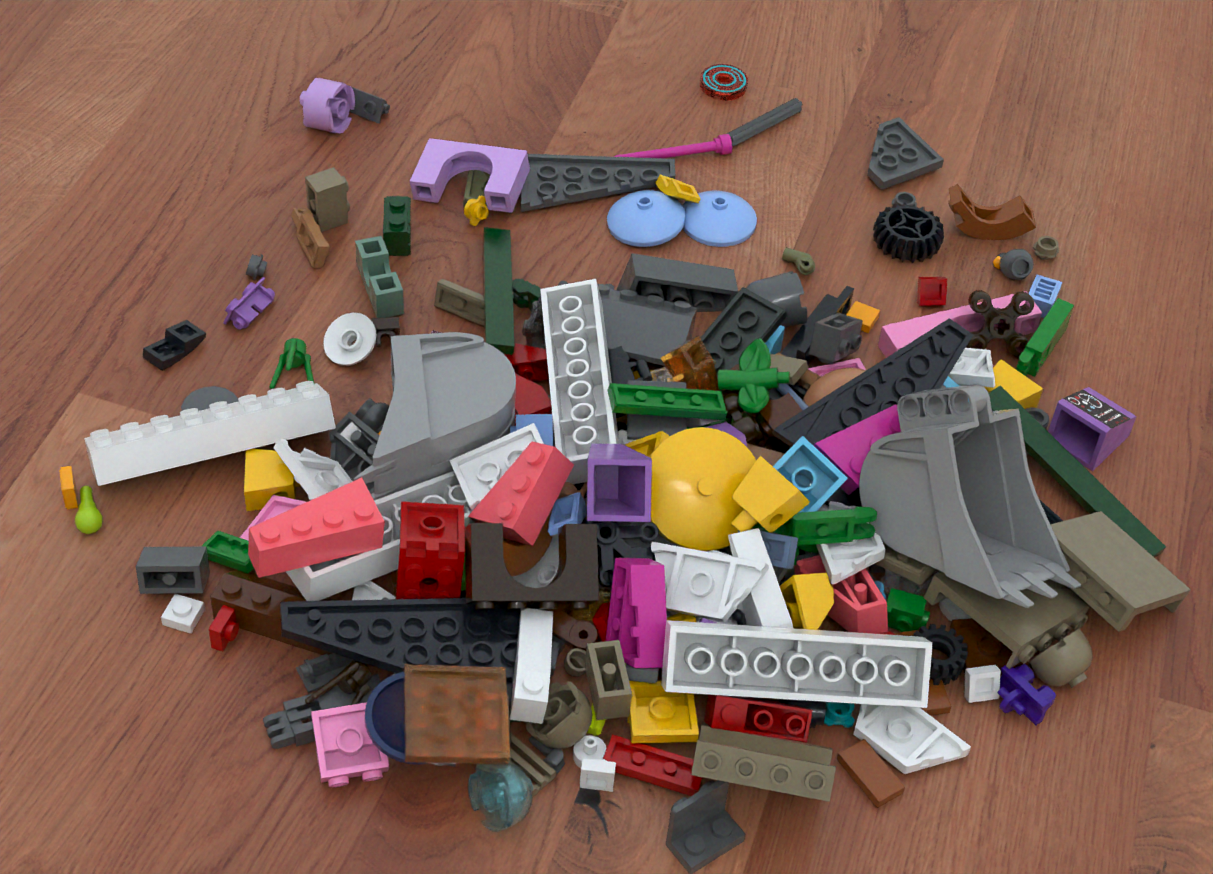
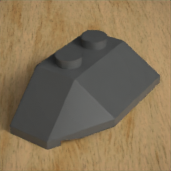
[329,411,380,494]

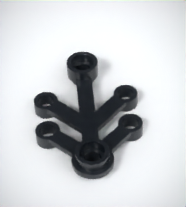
[593,521,679,588]

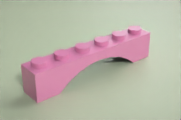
[878,291,1042,358]

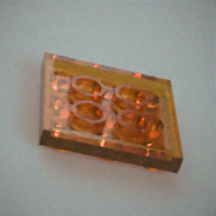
[404,664,510,764]

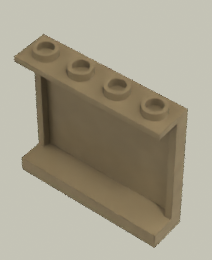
[1050,511,1191,632]
[924,571,1090,669]
[691,723,836,802]

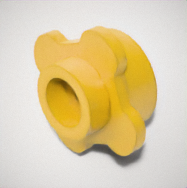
[464,195,489,226]

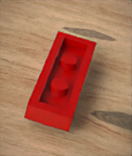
[603,734,704,796]

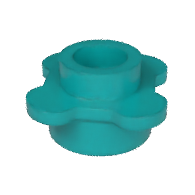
[824,702,855,728]

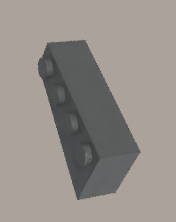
[617,253,739,312]

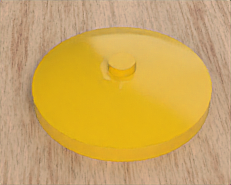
[650,427,756,552]

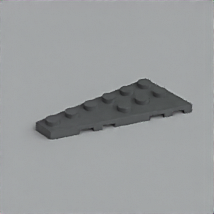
[521,154,676,212]

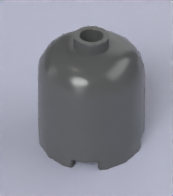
[746,271,807,327]

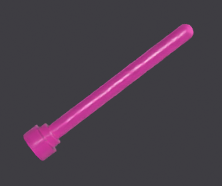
[614,134,732,158]

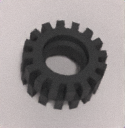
[913,624,968,685]

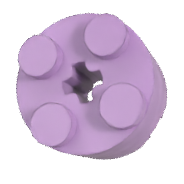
[300,78,355,133]

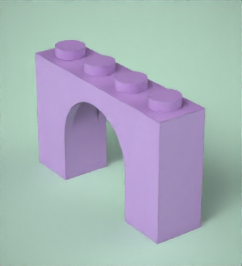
[410,138,530,213]

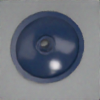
[364,671,467,765]

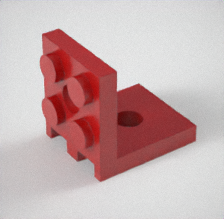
[395,501,465,599]

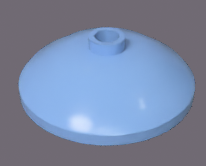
[607,190,685,247]
[682,190,757,247]

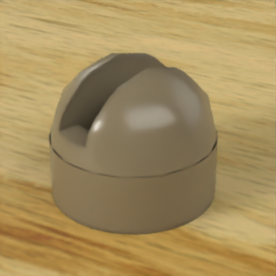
[564,648,586,677]

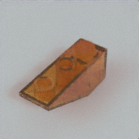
[660,335,720,391]

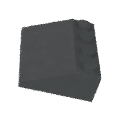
[598,284,697,368]

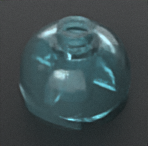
[468,761,533,832]

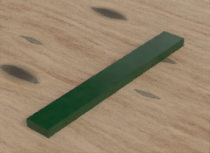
[483,227,515,355]
[988,385,1166,558]

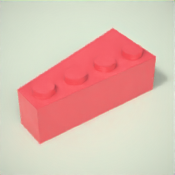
[248,477,385,578]

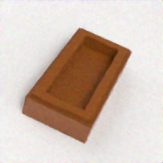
[837,739,905,808]

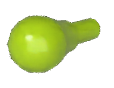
[75,486,103,534]

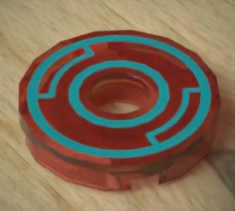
[700,64,748,101]

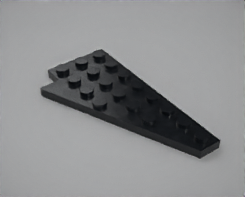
[772,318,974,507]
[280,598,551,708]

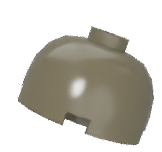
[1028,628,1093,688]
[525,681,593,749]

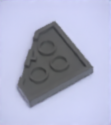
[867,117,944,190]

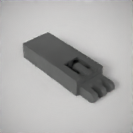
[263,674,381,749]

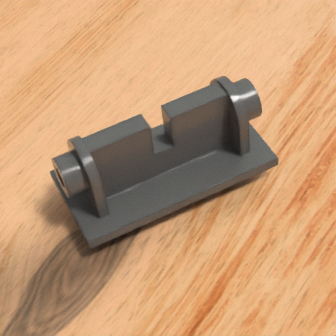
[348,85,390,123]
[296,653,368,693]

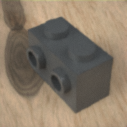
[809,313,863,364]
[136,546,210,594]

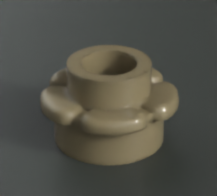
[1033,236,1059,260]

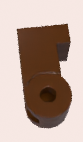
[548,604,601,651]

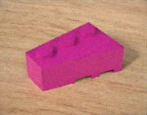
[813,404,901,495]
[606,558,667,668]

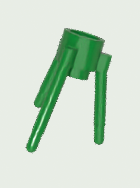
[269,338,314,389]

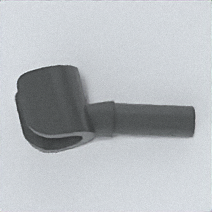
[529,736,565,774]

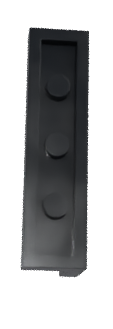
[781,286,854,366]

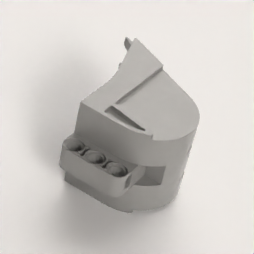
[354,332,516,500]
[859,384,1081,608]

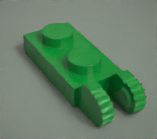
[789,506,877,546]

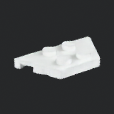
[948,348,995,388]
[274,438,353,500]
[816,501,886,584]
[651,542,769,622]
[853,704,971,774]

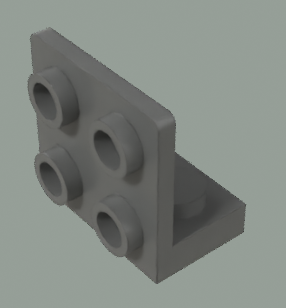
[666,780,746,874]

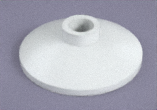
[324,313,377,366]

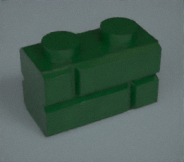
[383,196,411,256]

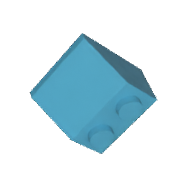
[773,436,848,513]

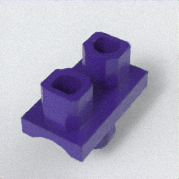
[997,664,1056,725]

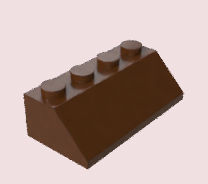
[210,570,338,655]

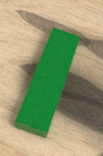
[607,383,727,420]

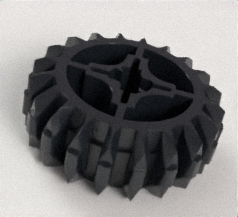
[873,203,944,263]

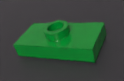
[202,531,254,574]

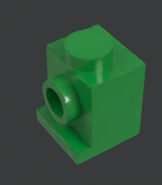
[887,588,930,632]

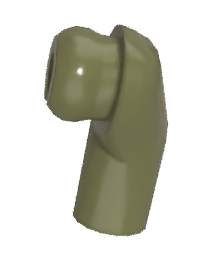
[782,247,815,275]

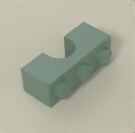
[355,236,404,318]

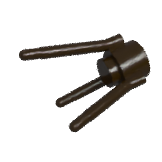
[305,660,372,705]

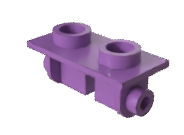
[223,277,275,329]

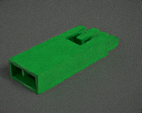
[1016,298,1074,377]

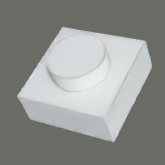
[161,594,205,634]
[964,665,1001,703]
[579,758,616,792]

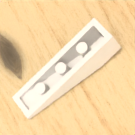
[728,528,793,628]
[509,608,553,724]

